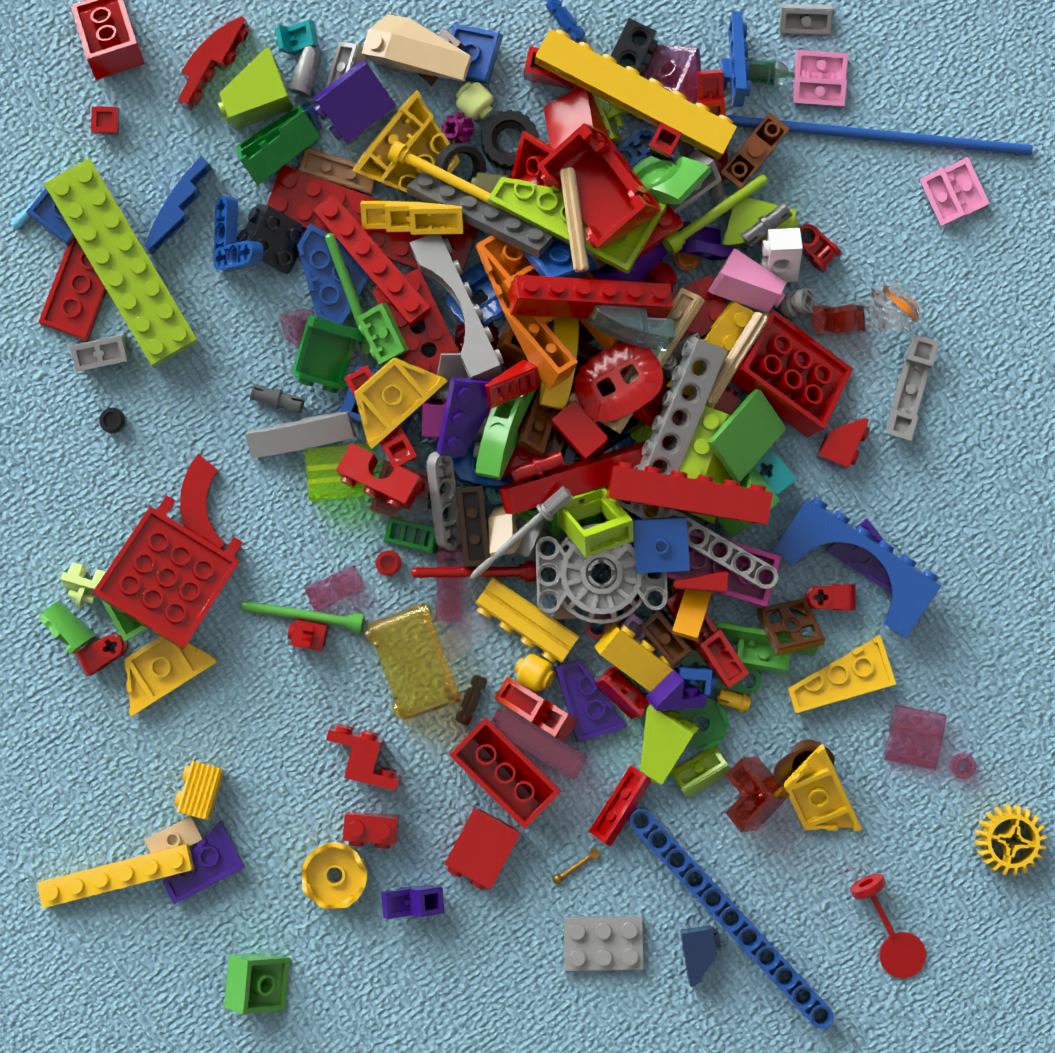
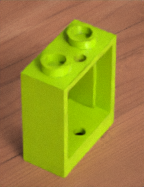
[557,486,634,558]

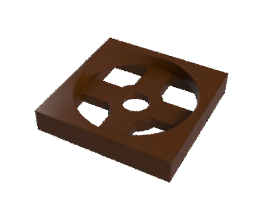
[756,598,826,656]

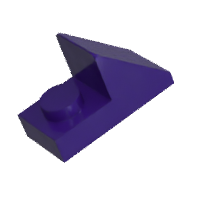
[647,670,707,711]

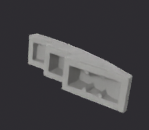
[245,411,356,458]

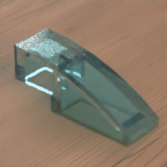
[588,305,676,351]

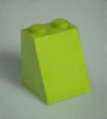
[218,47,293,130]

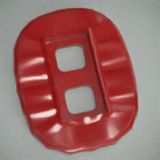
[574,341,663,422]

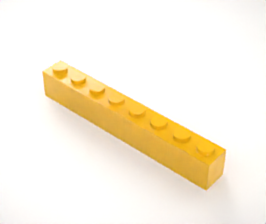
[534,29,737,160]

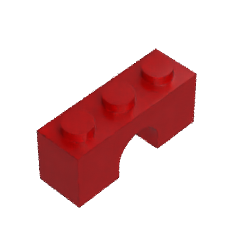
[336,443,424,510]

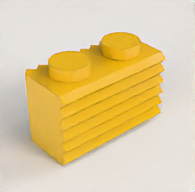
[174,761,225,821]

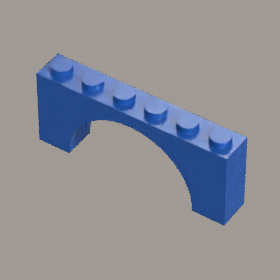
[773,496,942,638]

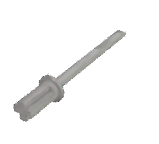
[470,486,574,580]

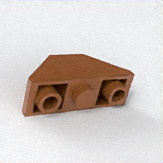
[720,112,790,189]

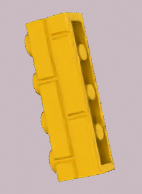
[476,578,579,663]

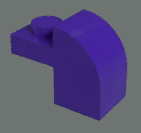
[381,885,445,919]

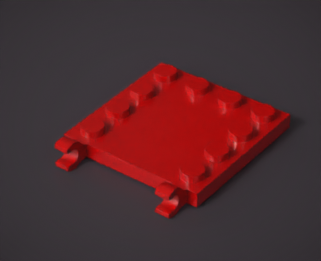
[92,495,243,650]

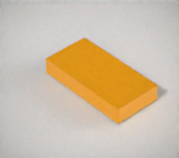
[672,590,712,641]

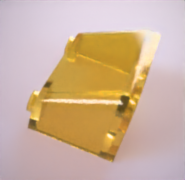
[364,602,463,722]

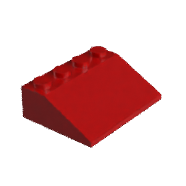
[730,309,853,438]

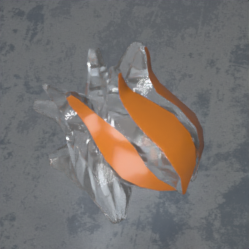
[859,280,920,333]

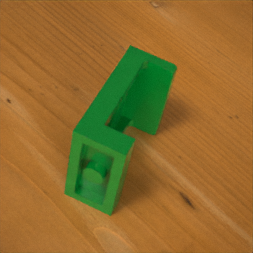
[291,314,363,393]

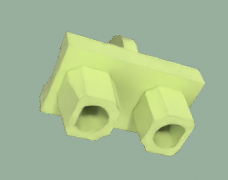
[60,563,105,609]

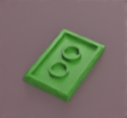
[707,389,787,482]

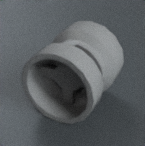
[780,288,817,319]

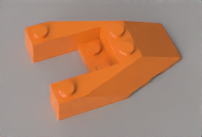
[476,235,636,390]

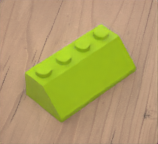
[677,406,731,524]

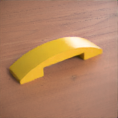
[539,317,579,410]

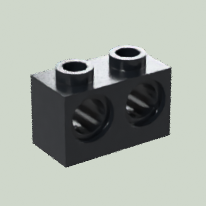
[611,18,659,76]

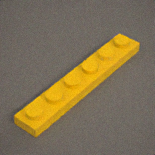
[37,844,195,908]

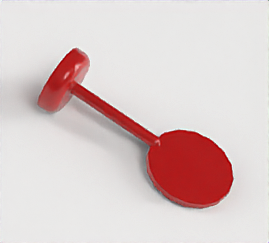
[850,873,926,978]

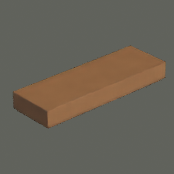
[298,148,377,196]

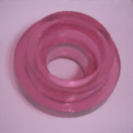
[949,753,976,779]

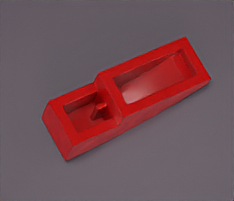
[494,676,578,742]

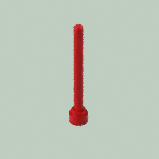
[411,561,536,582]

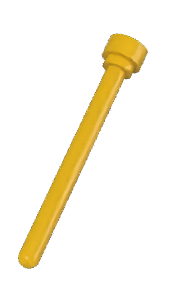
[388,141,498,208]

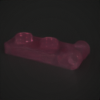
[436,548,464,621]

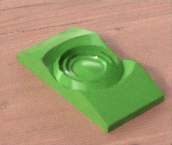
[632,156,712,204]

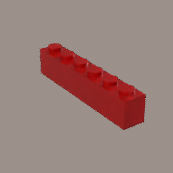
[508,275,673,323]
[606,462,773,525]

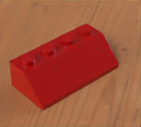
[449,717,561,829]

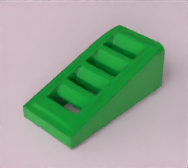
[383,517,439,554]

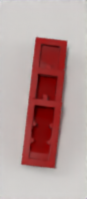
[696,70,728,180]
[665,590,749,688]

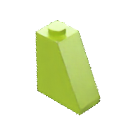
[722,197,799,248]
[640,704,699,785]

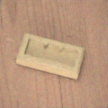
[144,816,204,853]

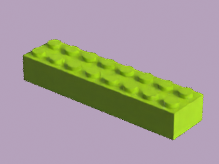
[43,158,199,368]

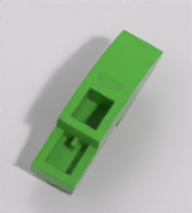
[475,380,536,480]

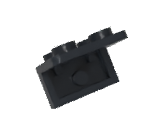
[237,203,307,274]

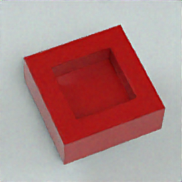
[91,106,119,135]

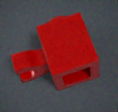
[287,620,329,652]

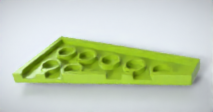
[488,177,667,274]

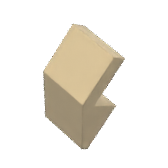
[488,505,522,556]

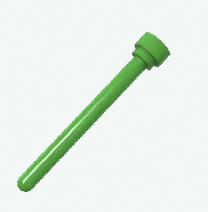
[325,233,371,355]
[240,601,365,635]

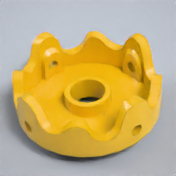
[301,842,368,909]

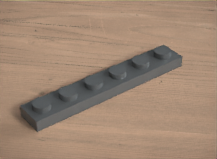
[407,172,553,258]

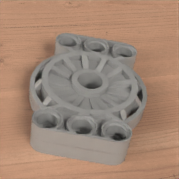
[536,523,668,624]

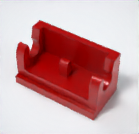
[594,664,650,719]

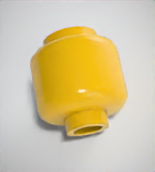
[514,654,555,692]

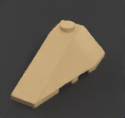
[362,14,472,82]

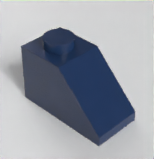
[680,925,721,987]

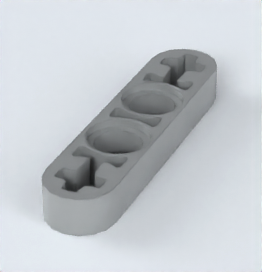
[426,451,462,550]

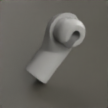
[712,180,733,213]

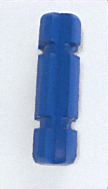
[546,0,585,43]

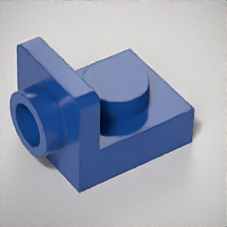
[678,665,716,696]

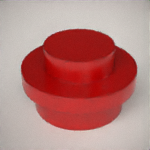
[376,550,402,576]

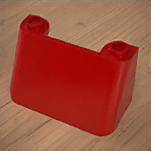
[537,123,661,249]

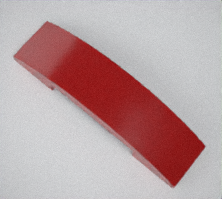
[344,365,418,469]

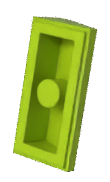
[672,746,731,798]

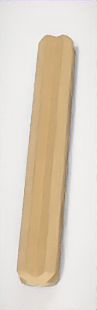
[560,167,589,272]
[707,312,768,405]

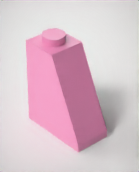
[708,248,787,313]

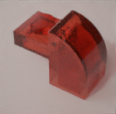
[811,304,866,336]

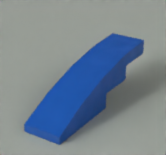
[145,156,213,254]

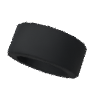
[434,143,486,189]

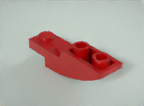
[178,16,249,110]

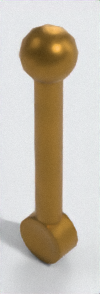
[553,848,600,884]

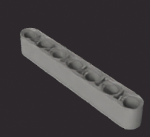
[616,500,779,589]

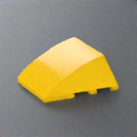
[352,90,460,193]

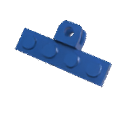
[720,11,751,107]

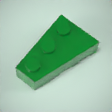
[235,105,320,186]

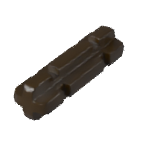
[455,675,487,725]

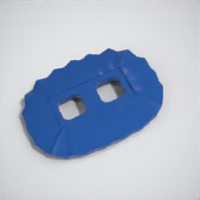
[446,261,505,327]

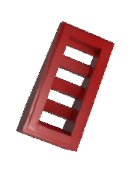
[485,359,540,408]
[672,571,728,593]

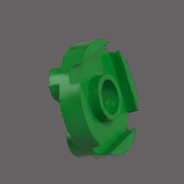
[677,698,728,750]

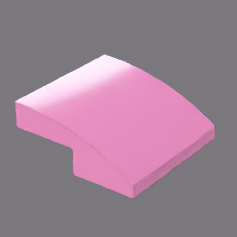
[793,50,849,106]
[920,157,990,226]

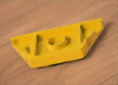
[354,357,448,449]
[124,636,218,716]
[784,744,862,831]

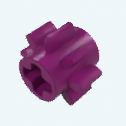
[442,112,475,144]

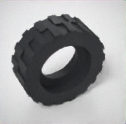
[481,110,538,170]

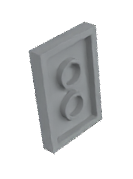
[563,915,643,971]

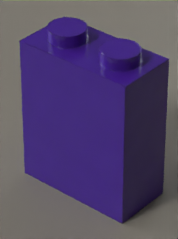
[312,61,397,144]

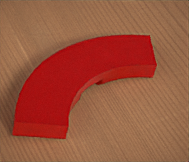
[180,454,226,549]

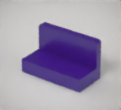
[678,222,734,261]

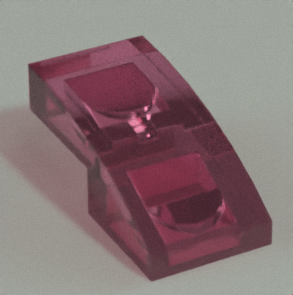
[304,565,366,612]

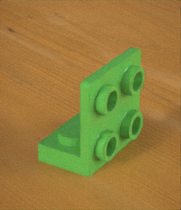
[357,303,409,365]

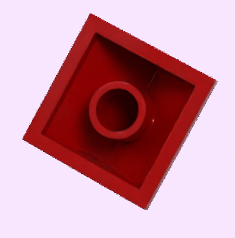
[511,131,554,187]

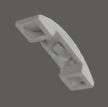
[886,334,939,442]

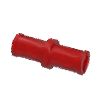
[509,450,565,484]

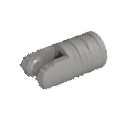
[288,45,321,98]

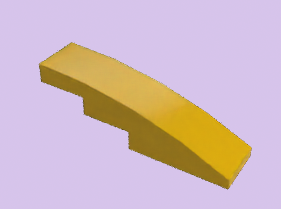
[360,201,464,235]

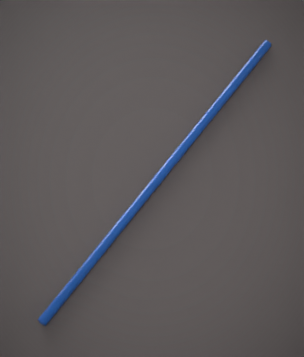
[626,113,1033,155]

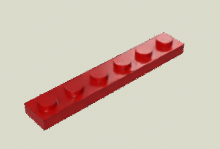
[313,194,431,326]

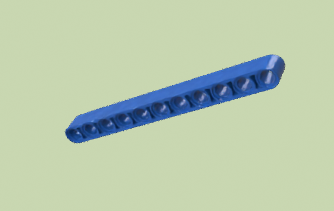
[629,807,834,1029]

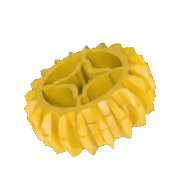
[974,804,1047,876]

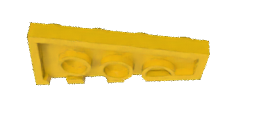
[666,301,755,408]
[787,635,896,714]

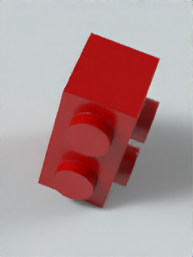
[342,811,399,849]

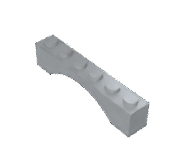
[410,234,504,380]

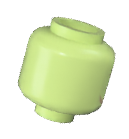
[456,82,494,121]

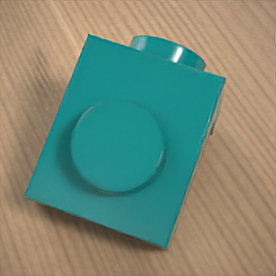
[275,19,319,55]

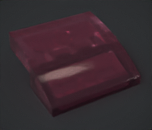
[883,704,947,770]

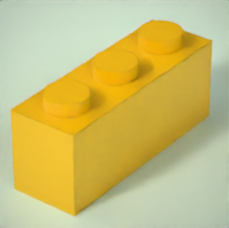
[594,622,678,692]

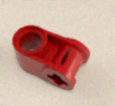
[800,224,842,273]
[804,584,856,611]
[75,634,128,677]

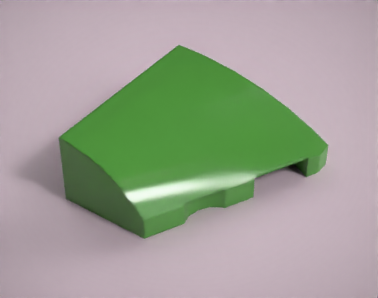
[38,601,98,655]

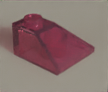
[642,45,701,104]

